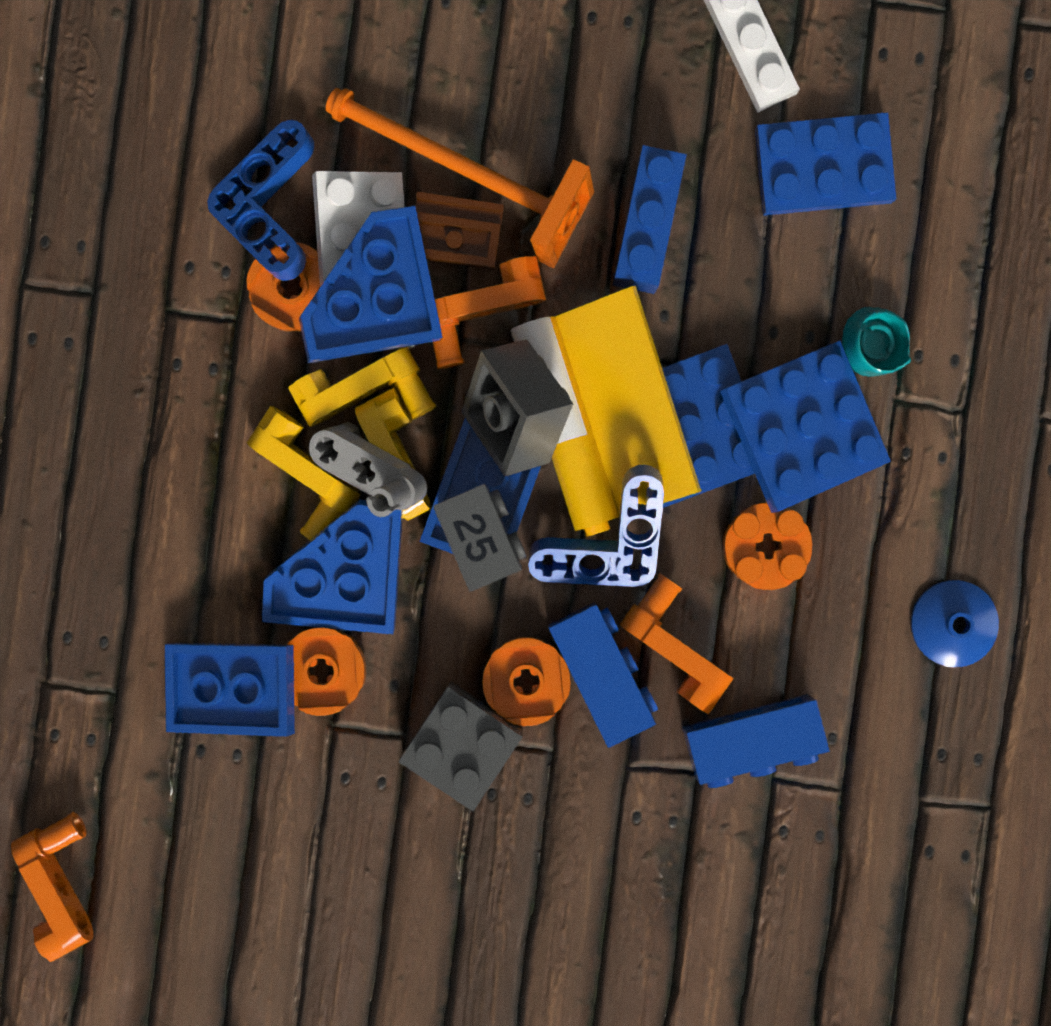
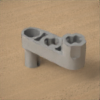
[309,422,427,517]

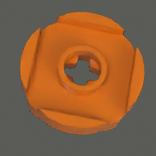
[246,242,320,332]
[723,503,812,590]
[287,627,366,716]
[482,637,571,726]

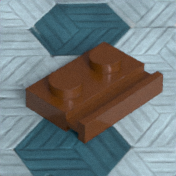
[415,192,504,271]

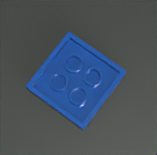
[720,341,891,513]
[662,344,755,508]

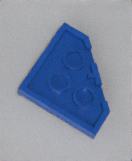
[299,206,443,363]
[262,500,403,635]

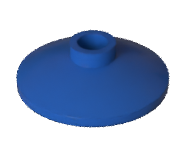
[911,580,999,667]

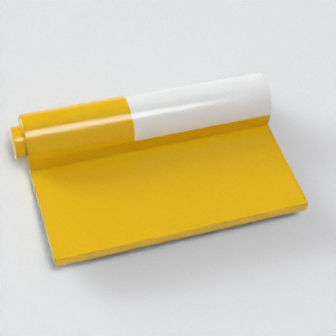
[511,286,701,537]

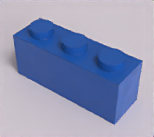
[612,145,687,294]
[548,602,658,748]
[682,694,830,788]

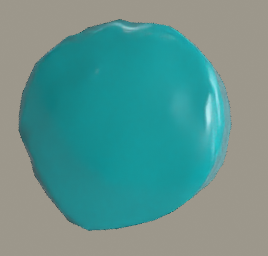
[842,307,911,377]

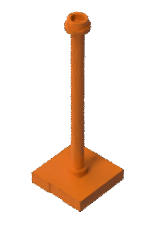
[326,88,594,269]

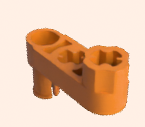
[432,256,546,369]
[619,573,734,715]
[11,812,94,962]

